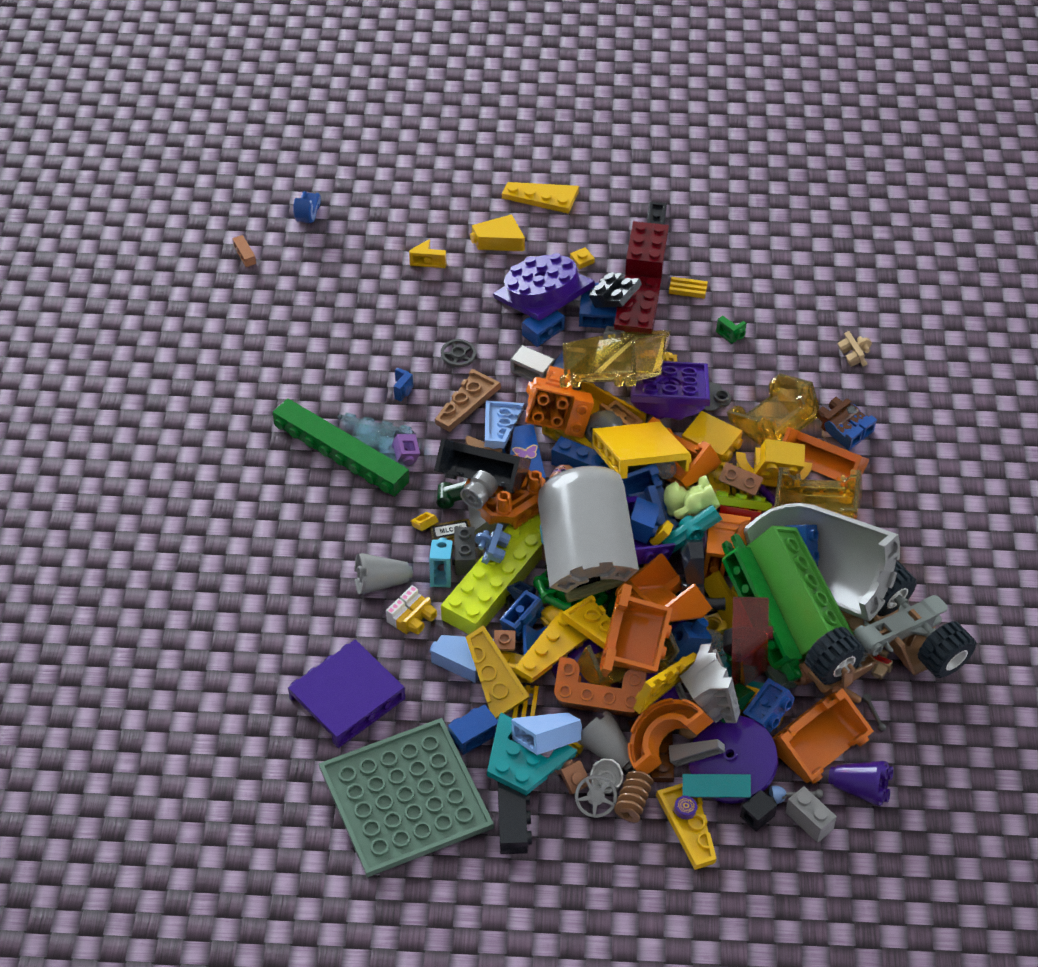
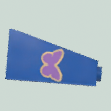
[510,424,546,480]

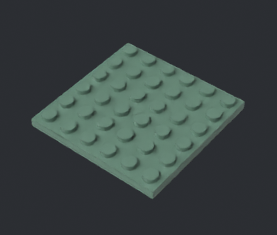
[319,718,494,877]

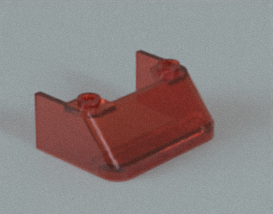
[732,597,773,686]

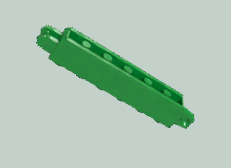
[722,534,803,681]

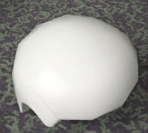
[590,758,623,794]

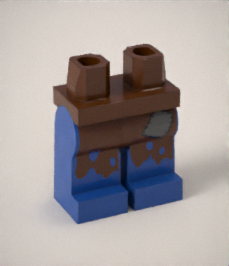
[816,397,877,451]

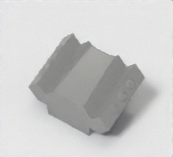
[680,644,740,723]

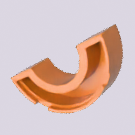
[628,698,714,774]

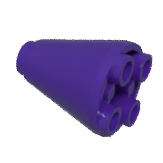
[828,761,893,806]

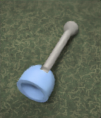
[769,786,823,804]

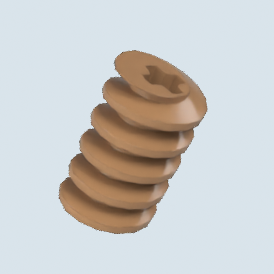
[614,771,654,823]

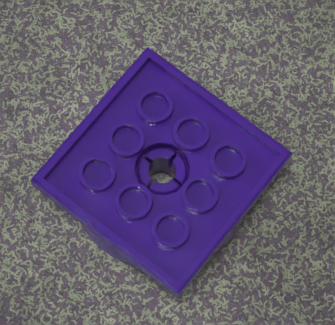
[493,253,596,321]
[630,360,710,420]

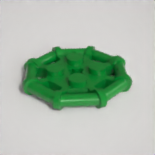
[533,569,610,611]

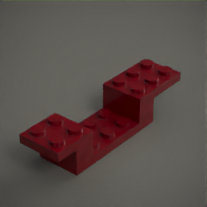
[614,221,669,336]

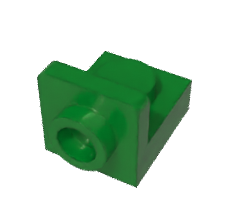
[716,316,747,344]

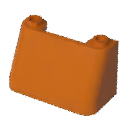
[648,417,722,489]
[772,688,874,784]

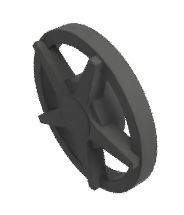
[441,339,476,368]

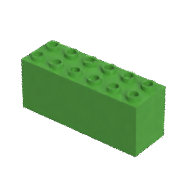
[746,525,853,662]

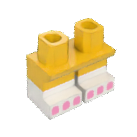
[386,585,437,635]

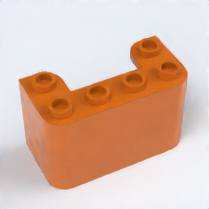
[554,657,647,717]

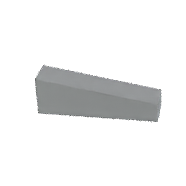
[669,739,725,767]

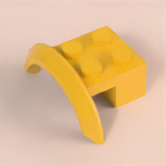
[736,439,812,488]

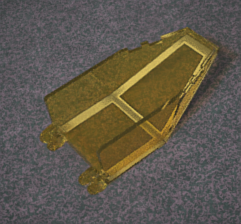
[560,330,671,387]

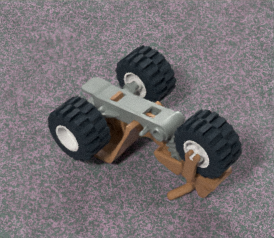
[805,561,977,703]

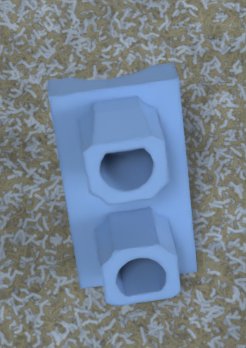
[475,523,511,564]

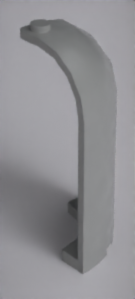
[538,466,639,593]
[744,503,900,621]

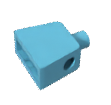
[429,538,453,588]

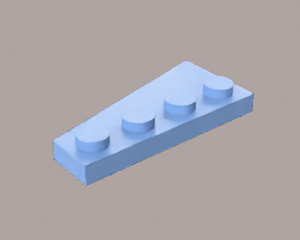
[484,400,524,449]

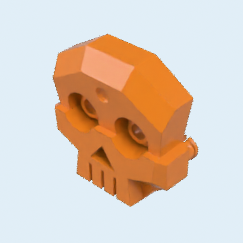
[464,455,546,529]

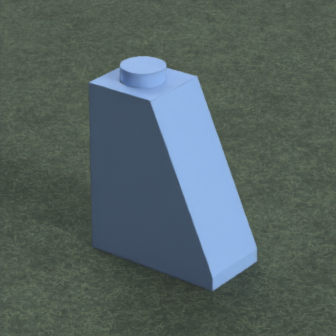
[429,635,494,683]
[511,712,582,755]

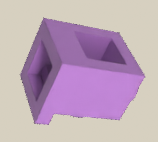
[392,434,420,466]

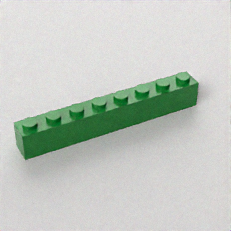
[273,398,410,497]

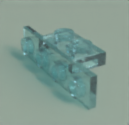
[338,413,416,450]

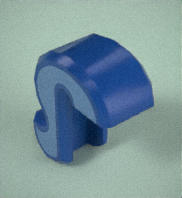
[293,191,321,223]

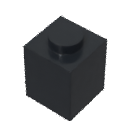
[740,790,777,831]

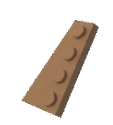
[435,369,501,432]

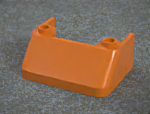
[782,427,869,488]

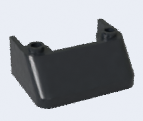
[434,439,531,494]

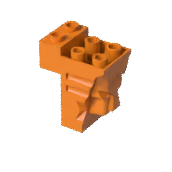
[525,366,594,438]
[688,513,751,579]

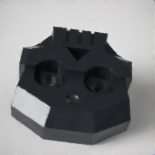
[680,540,726,618]

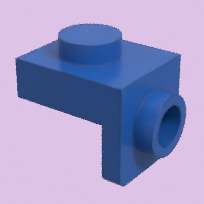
[394,368,413,402]

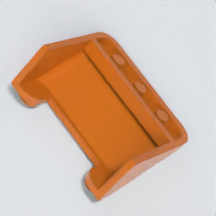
[615,553,713,622]

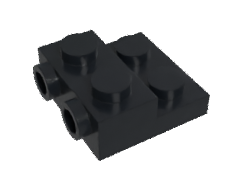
[589,272,642,308]

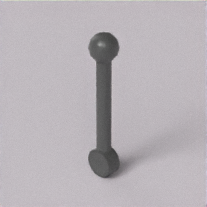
[863,694,886,731]

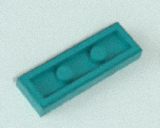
[683,774,751,798]

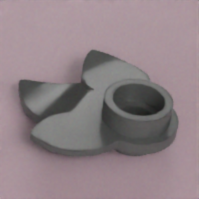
[703,382,731,411]

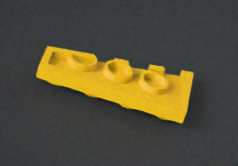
[514,610,589,683]

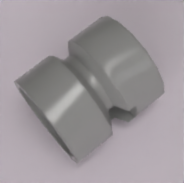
[460,470,498,509]

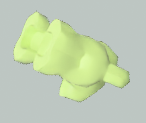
[663,475,720,519]

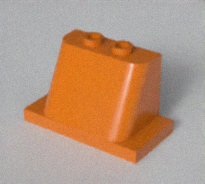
[597,584,673,678]

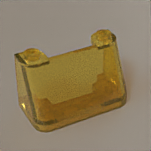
[727,373,819,446]
[774,467,863,519]

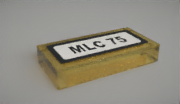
[429,518,471,542]

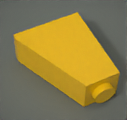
[470,214,525,251]

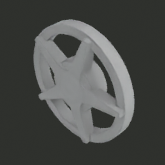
[575,775,617,818]

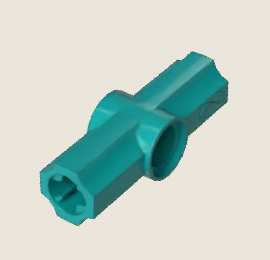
[662,504,722,553]

